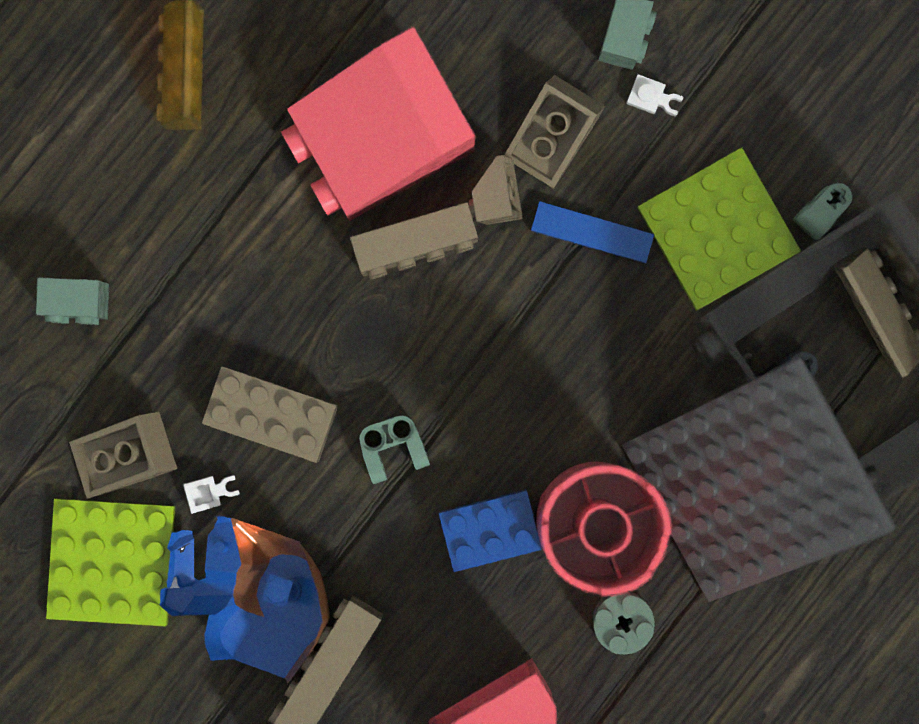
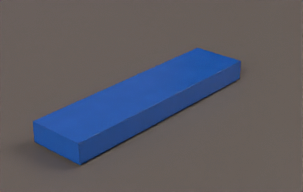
[531,201,654,264]

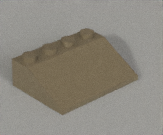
[832,247,919,378]

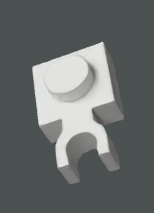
[627,74,683,117]
[183,475,239,514]

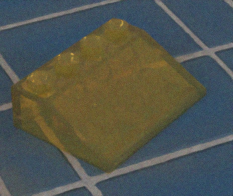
[157,0,204,130]

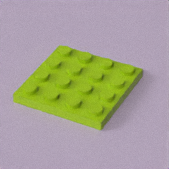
[637,148,801,311]
[46,499,175,626]

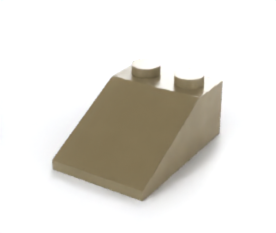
[504,75,605,189]
[69,412,177,499]

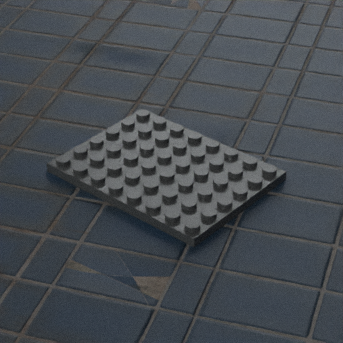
[622,357,895,602]

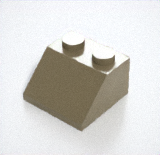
[469,155,523,225]

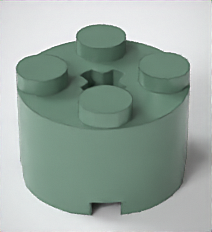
[593,591,655,654]

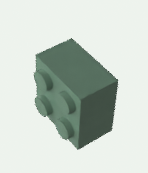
[598,0,657,70]
[36,278,109,325]

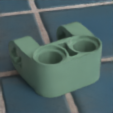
[792,183,852,240]
[359,416,430,485]

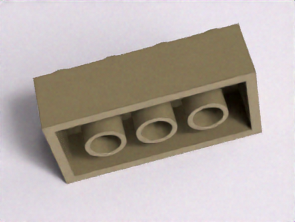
[350,202,478,279]
[202,366,338,463]

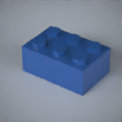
[439,489,542,572]

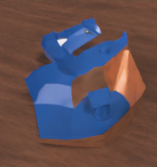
[160,516,330,684]

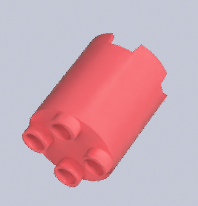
[536,462,671,595]

